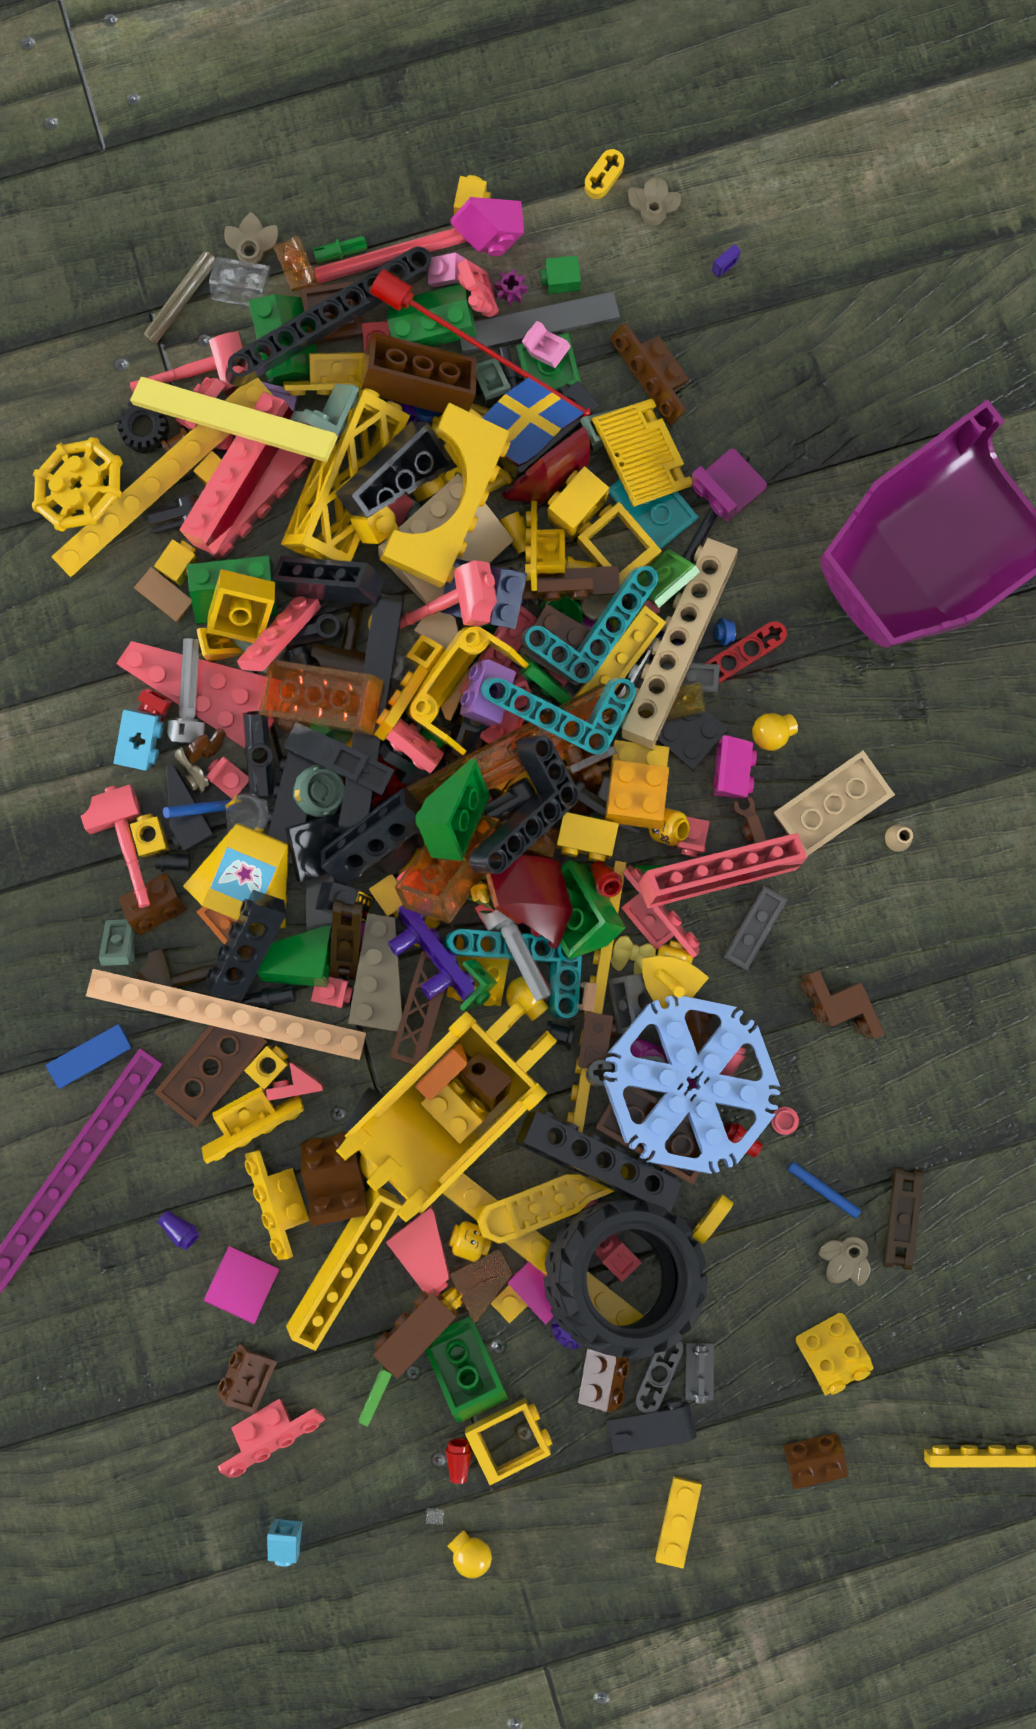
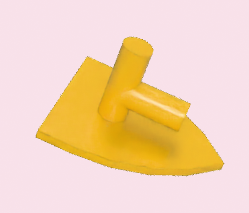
[642,956,709,1009]

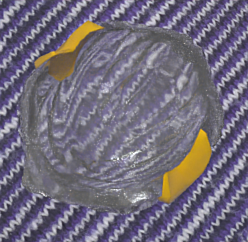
[226,793,269,833]

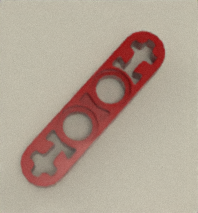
[704,621,787,684]

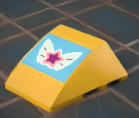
[183,823,289,928]

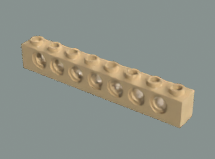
[619,538,738,750]

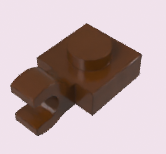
[733,797,766,844]

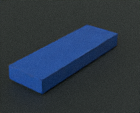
[45,1024,133,1089]

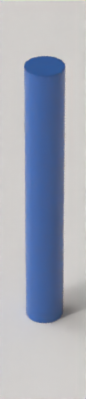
[163,799,235,818]
[787,1161,861,1219]

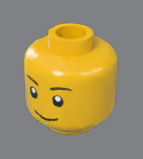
[448,1221,492,1262]

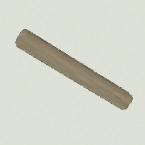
[144,251,217,344]

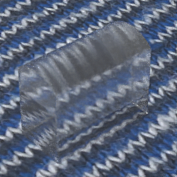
[426,1508,444,1524]

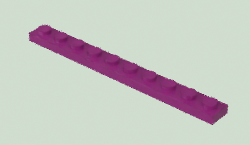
[0,1048,164,1294]

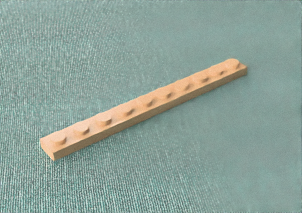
[86,969,366,1060]

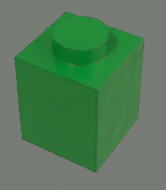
[540,255,581,295]

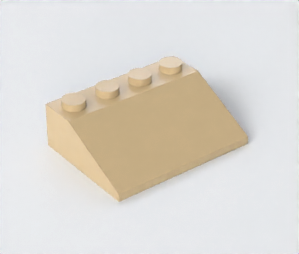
[378,474,514,613]

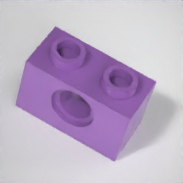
[460,659,516,726]

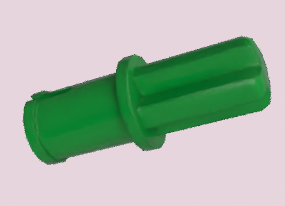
[313,236,368,265]

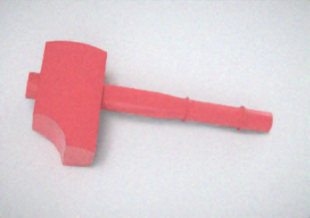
[130,331,248,397]
[400,560,497,629]
[81,784,150,908]

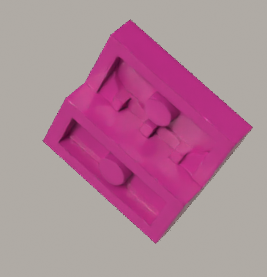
[204,1246,279,1324]
[507,1261,554,1325]

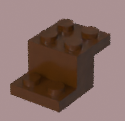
[800,970,885,1039]
[301,1132,367,1227]

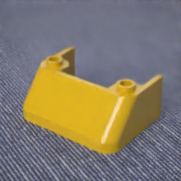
[406,626,529,755]

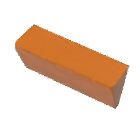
[416,1043,467,1100]

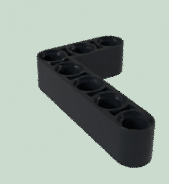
[470,736,578,874]

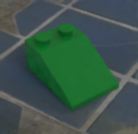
[416,759,490,861]
[425,1315,509,1424]

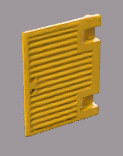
[592,398,692,507]

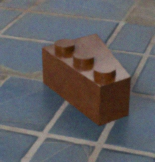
[373,1288,458,1379]

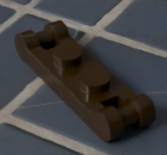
[330,899,363,980]
[883,1167,923,1270]

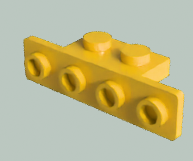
[283,352,364,395]
[525,501,565,591]
[202,1086,304,1164]
[245,1150,309,1260]

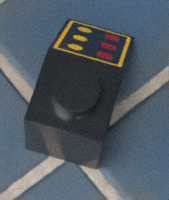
[315,882,374,923]

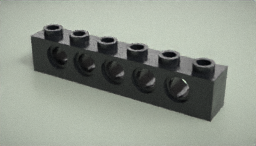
[515,1109,683,1213]

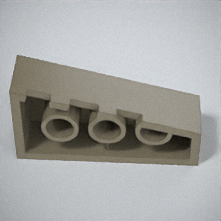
[348,913,405,1033]

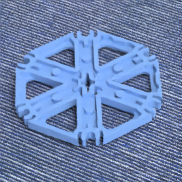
[603,995,780,1174]

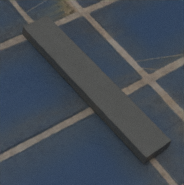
[459,291,620,354]

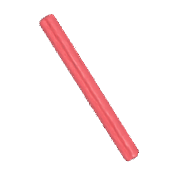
[315,228,467,283]

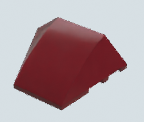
[501,426,590,505]
[486,851,573,949]

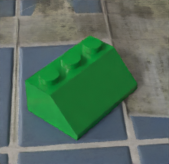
[387,284,477,347]
[248,294,318,386]
[187,556,278,625]
[560,860,626,959]

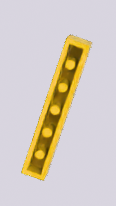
[286,1186,402,1351]

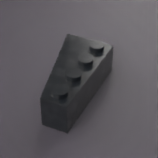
[335,422,457,517]

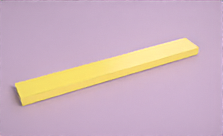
[130,377,338,462]

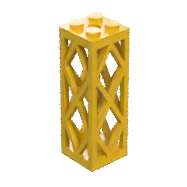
[281,388,410,562]

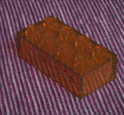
[259,660,384,735]
[395,814,502,924]

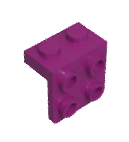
[692,449,767,522]

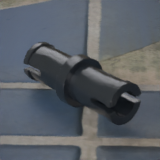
[241,984,296,1010]

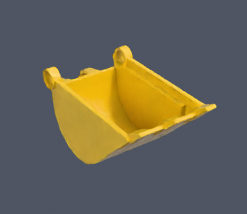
[336,1000,557,1222]

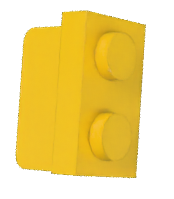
[447,936,511,1006]
[796,1313,874,1396]

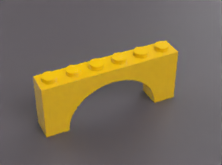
[380,403,511,588]

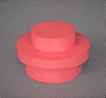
[771,1107,799,1135]

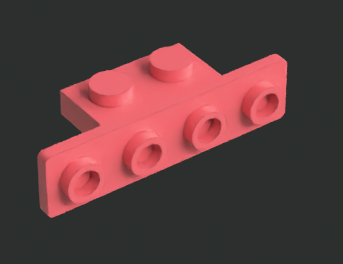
[621,865,700,958]
[218,1399,325,1478]

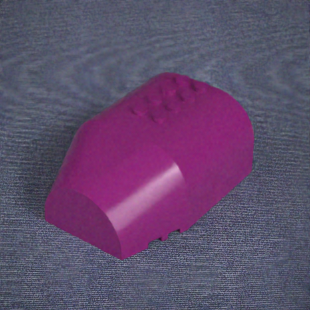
[821,399,1036,648]

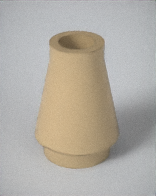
[885,824,913,852]

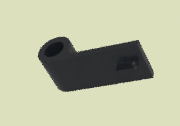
[606,1398,697,1454]

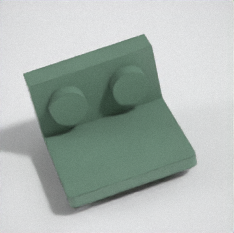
[290,384,359,436]

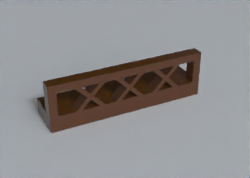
[389,951,445,1068]

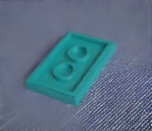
[608,478,699,550]

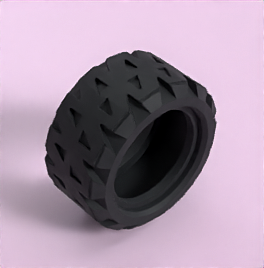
[543,1200,708,1359]

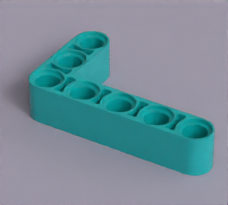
[521,566,658,683]
[481,677,636,755]
[443,929,582,1019]

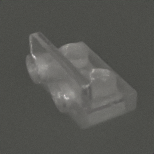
[209,257,270,306]

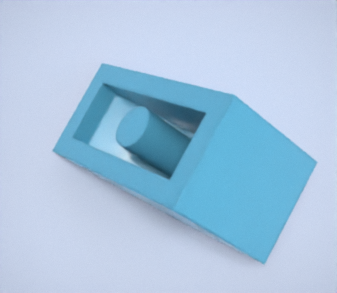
[267,1519,302,1566]

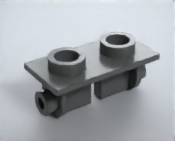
[685,1343,714,1404]

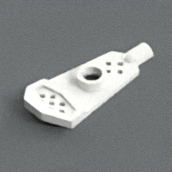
[617,638,659,698]

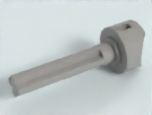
[167,638,205,743]
[479,910,550,1002]

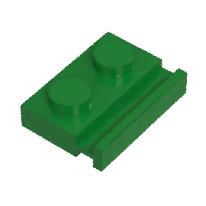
[519,652,572,706]

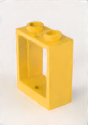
[577,502,662,586]
[465,1398,553,1485]

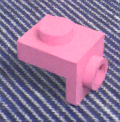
[428,253,465,288]
[522,321,571,368]

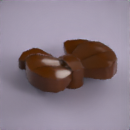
[185,729,226,764]

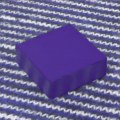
[712,244,741,278]

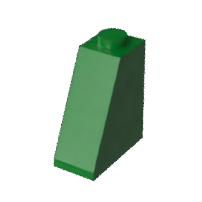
[257,926,332,987]

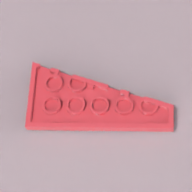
[116,641,299,754]

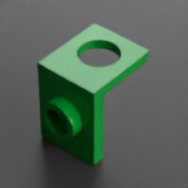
[460,959,498,1012]

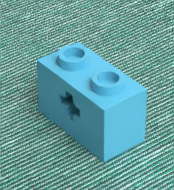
[113,708,164,771]

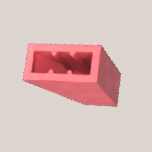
[386,1205,450,1293]

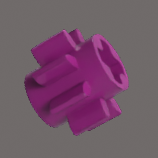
[494,269,528,306]

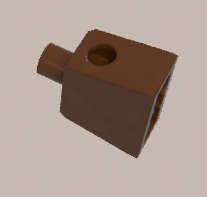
[458,1052,512,1113]

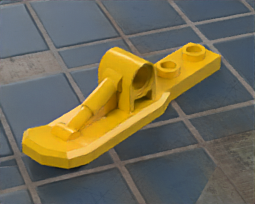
[477,1155,629,1244]

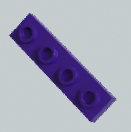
[388,902,475,1002]

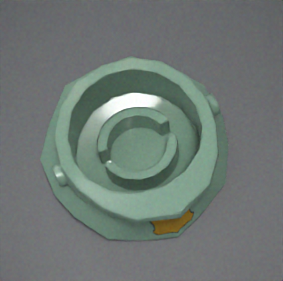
[293,764,345,817]

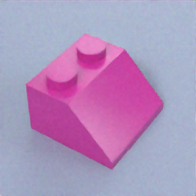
[451,197,524,256]
[712,735,757,800]

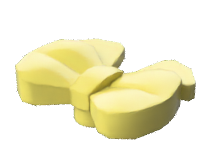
[611,935,656,975]

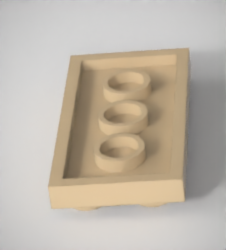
[772,750,895,856]

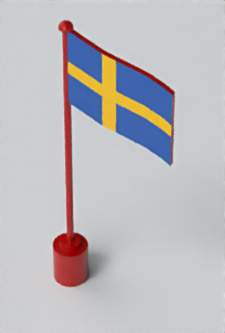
[370,269,591,466]

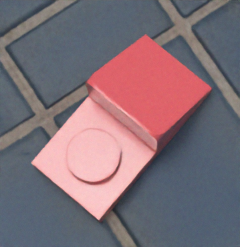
[266,1062,325,1101]

